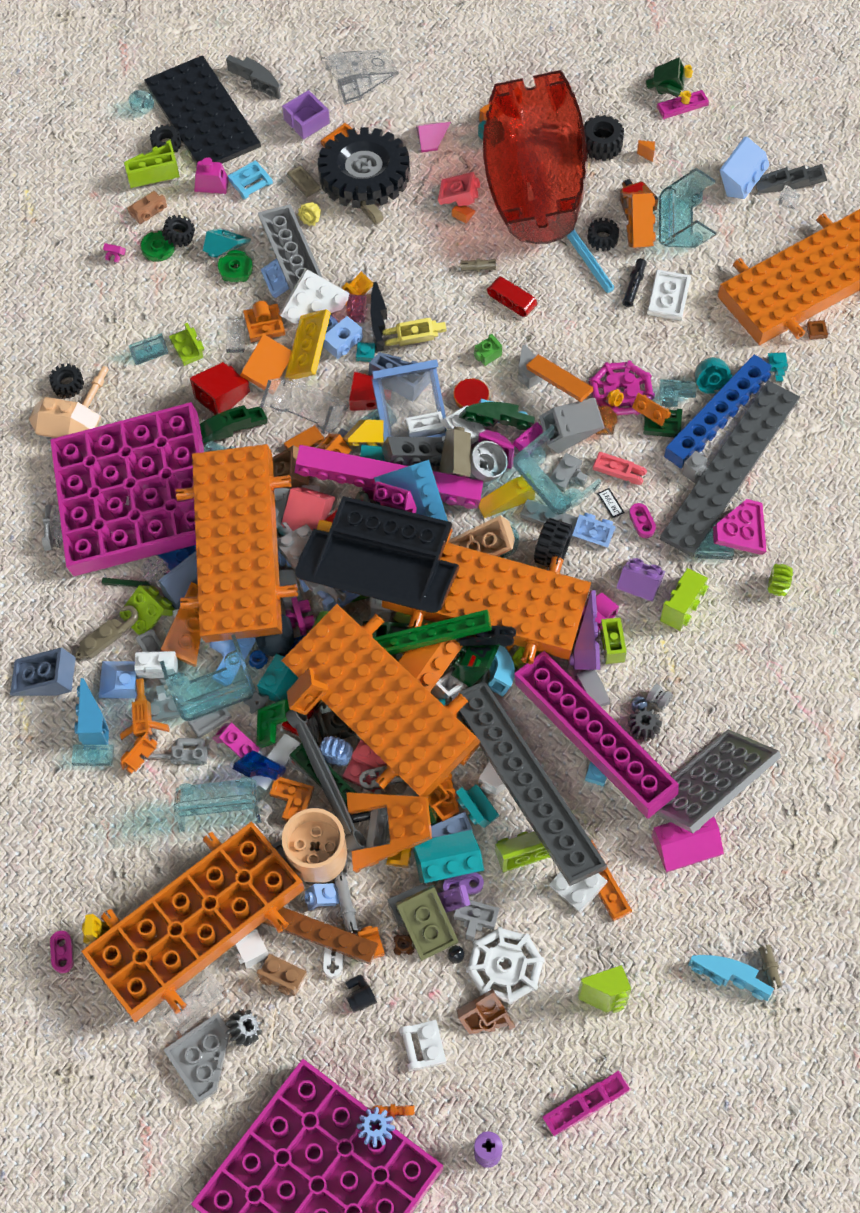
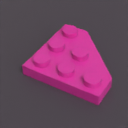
[713,499,767,555]

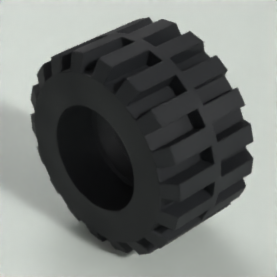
[581,115,624,161]
[534,518,573,567]

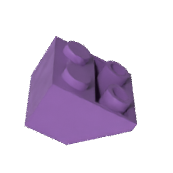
[616,558,666,601]

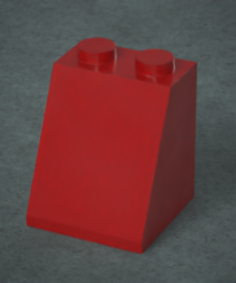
[190,362,250,415]

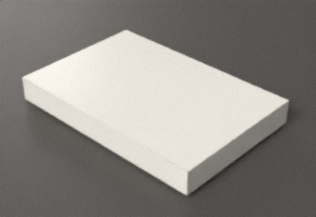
[647,269,691,321]

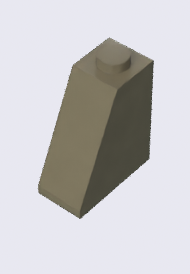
[439,426,471,477]

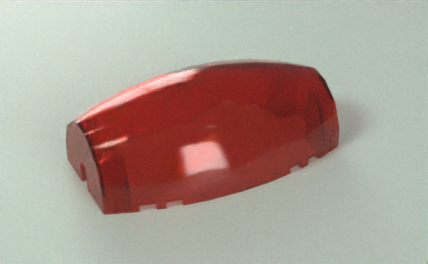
[483,70,588,244]

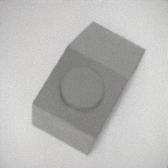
[518,345,544,389]

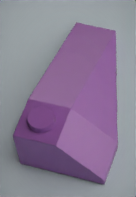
[569,590,600,670]

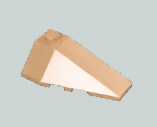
[448,515,515,556]

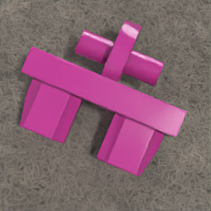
[285,597,315,636]

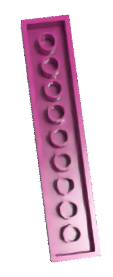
[514,651,679,819]

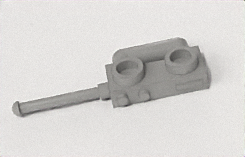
[140,738,208,765]

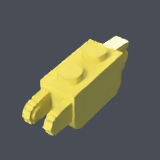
[383,318,447,346]

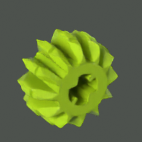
[767,564,793,596]

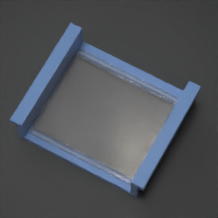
[371,359,447,442]

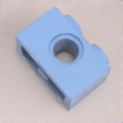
[323,316,363,359]

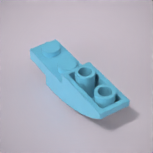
[688,955,774,1001]

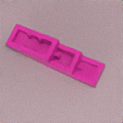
[543,1071,631,1136]

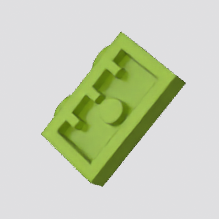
[169,323,204,366]

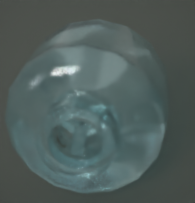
[129,90,154,114]

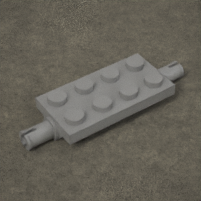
[277,522,346,603]

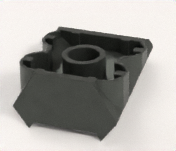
[314,702,357,741]

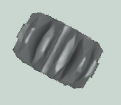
[628,707,662,741]
[225,1009,262,1047]

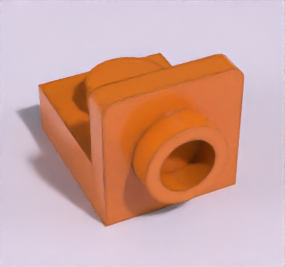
[357,926,385,959]

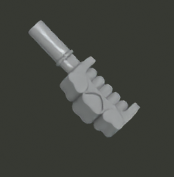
[42,504,54,551]

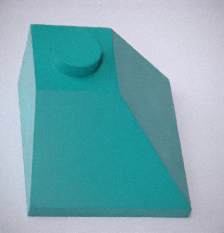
[202,228,251,258]

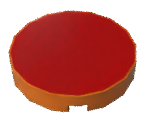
[454,378,489,408]

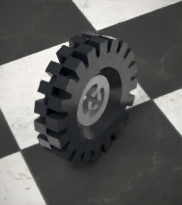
[318,127,410,208]

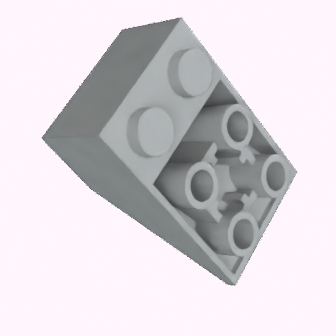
[539,398,605,454]

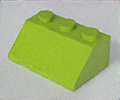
[495,832,551,873]
[577,965,631,1013]

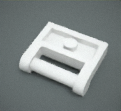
[399,1020,446,1072]

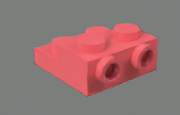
[438,172,480,207]
[342,740,387,793]

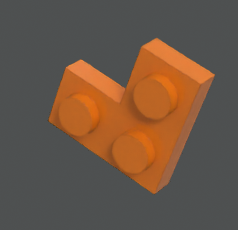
[269,776,315,822]

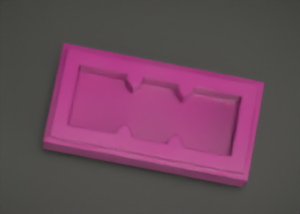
[513,422,546,456]

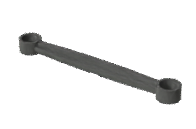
[286,710,366,852]

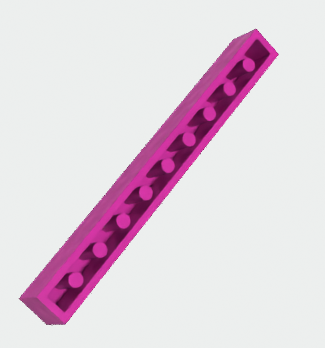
[294,445,483,509]

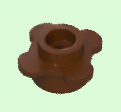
[393,935,414,956]

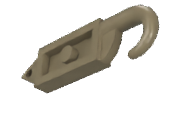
[75,606,138,660]

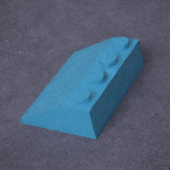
[374,460,448,521]

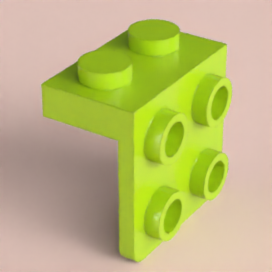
[119,585,175,635]

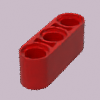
[487,276,538,317]

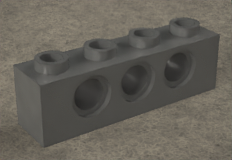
[381,437,445,467]

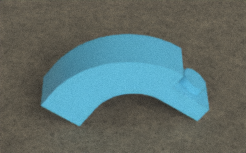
[487,645,515,696]

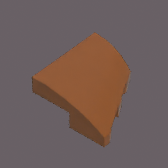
[456,989,515,1034]

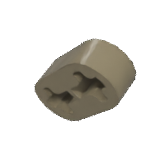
[360,201,384,225]

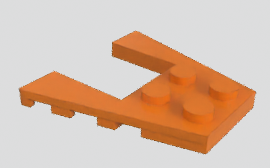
[347,792,432,873]

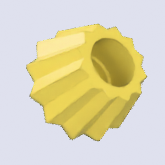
[297,202,321,226]

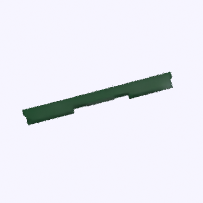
[101,577,152,588]

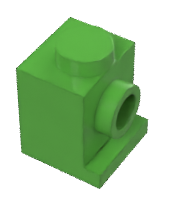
[474,334,502,366]

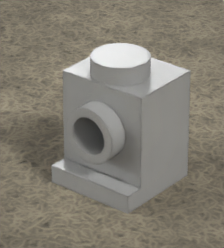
[682,451,707,484]

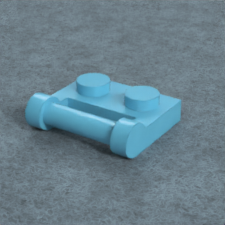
[228,160,273,200]

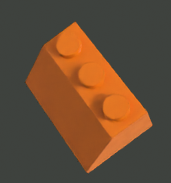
[398,623,463,692]

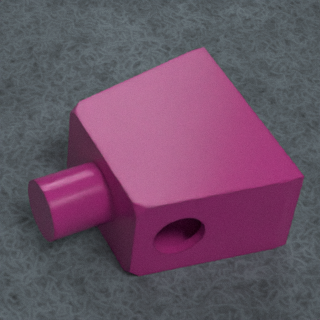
[194,158,229,194]

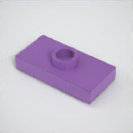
[437,885,471,913]

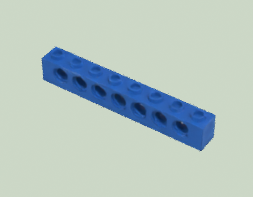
[664,354,772,469]

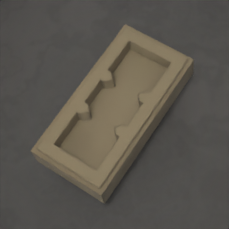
[287,165,321,198]

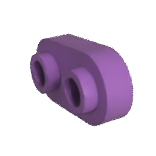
[443,872,484,896]

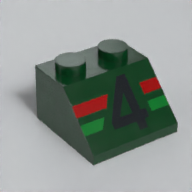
[451,644,500,687]

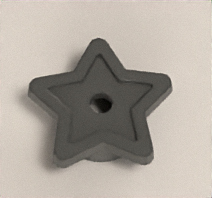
[244,690,269,714]

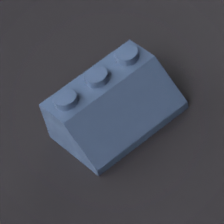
[159,551,198,610]

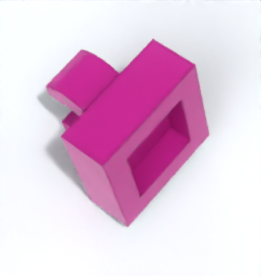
[103,243,126,263]

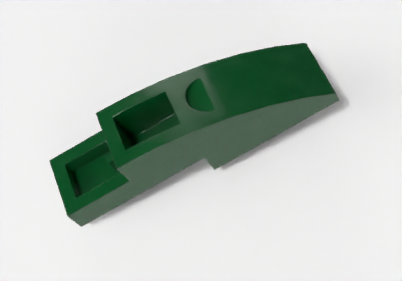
[459,402,535,430]
[200,405,268,443]

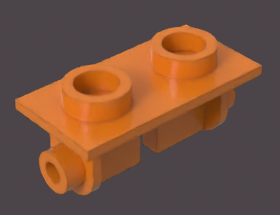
[632,393,671,426]
[120,733,158,774]

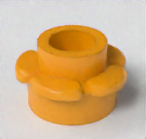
[607,389,624,407]

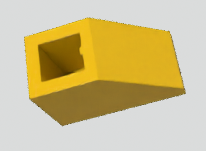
[343,419,384,446]

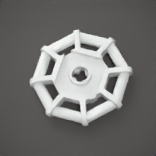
[466,926,545,1005]

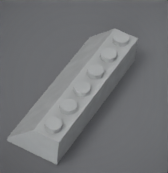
[258,204,323,292]

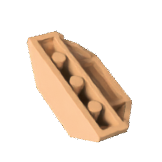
[29,397,101,438]

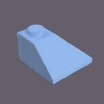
[99,661,140,698]

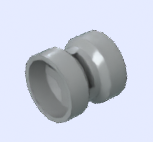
[646,683,674,710]

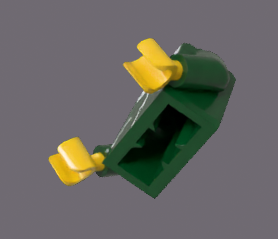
[646,57,693,104]

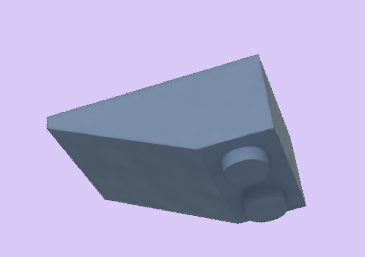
[10,647,76,696]

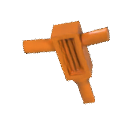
[120,678,170,740]

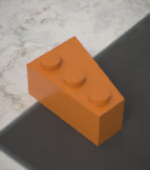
[623,192,656,248]

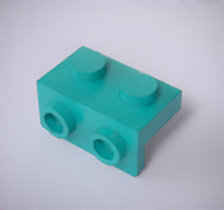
[456,784,499,828]

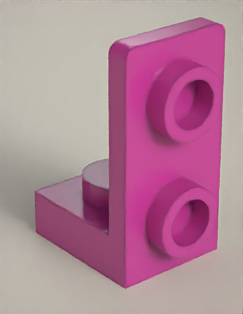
[212,722,259,763]

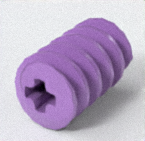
[474,1131,503,1168]

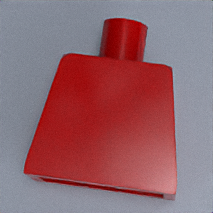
[349,372,392,411]

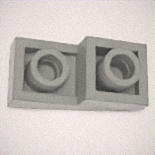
[576,670,610,707]

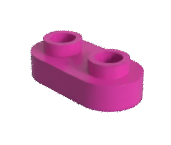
[629,503,656,538]
[50,931,74,974]

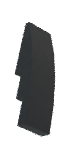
[370,281,387,352]

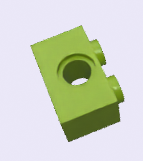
[600,617,627,664]

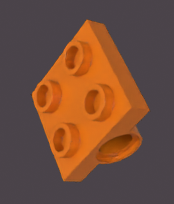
[243,301,285,343]

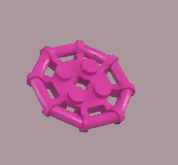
[588,360,655,417]

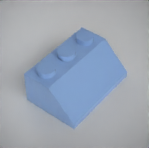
[720,136,769,199]

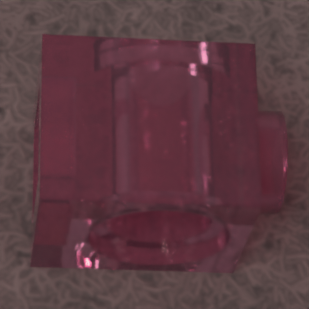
[346,294,367,323]

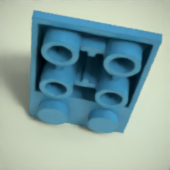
[75,678,109,749]

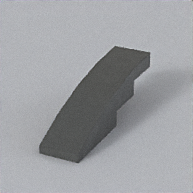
[756,164,827,193]

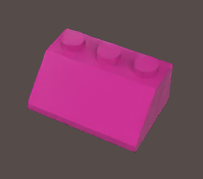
[651,817,724,873]

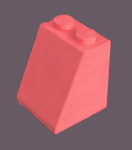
[281,486,335,531]

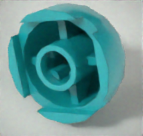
[694,357,732,394]

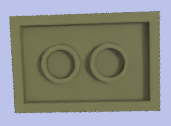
[395,885,459,961]

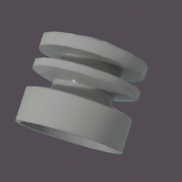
[466,441,508,488]

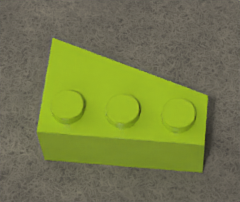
[124,140,180,188]
[660,568,709,631]

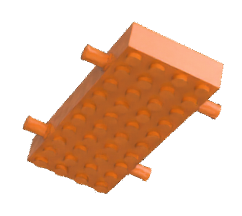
[718,209,860,346]
[176,444,298,643]
[382,529,591,664]
[281,604,481,798]
[81,821,305,1023]

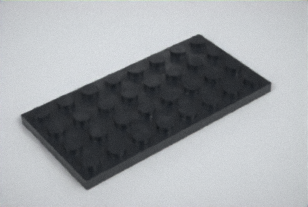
[144,55,261,165]

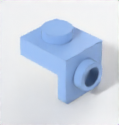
[305,883,339,911]

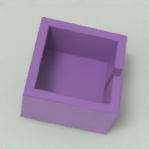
[282,90,330,140]

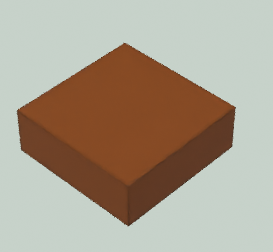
[806,320,828,340]

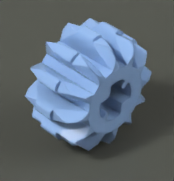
[319,736,353,766]
[357,1107,395,1147]

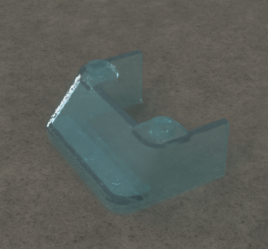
[659,168,716,248]
[513,425,601,515]
[160,634,256,721]
[174,777,262,832]

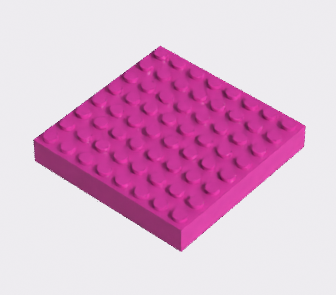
[50,402,204,576]
[191,1059,443,1213]

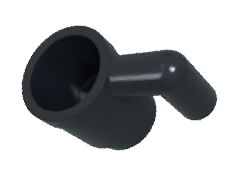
[345,975,377,1013]

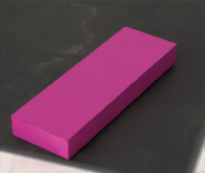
[657,90,709,119]

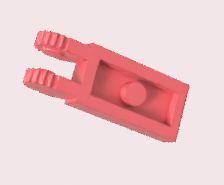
[593,452,647,485]

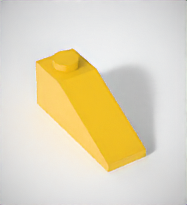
[478,474,536,519]

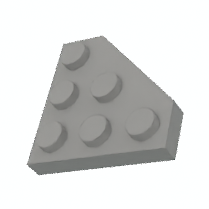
[164,1012,230,1104]

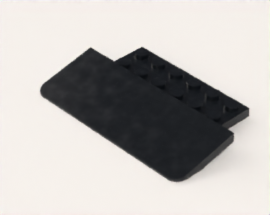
[295,496,460,613]

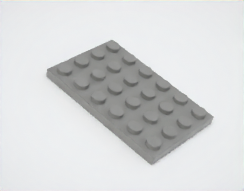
[655,729,782,833]

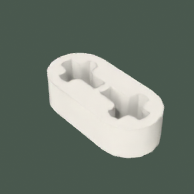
[323,947,344,979]

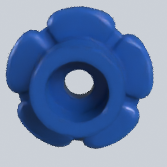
[249,650,268,669]

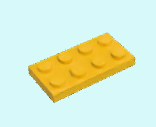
[285,309,331,380]

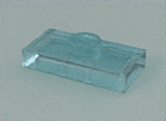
[72,745,114,766]

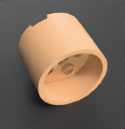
[282,808,347,883]

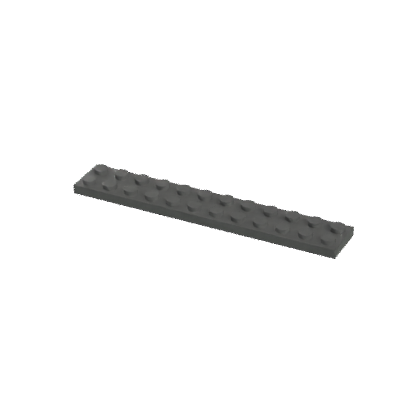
[660,380,800,557]
[450,681,607,886]

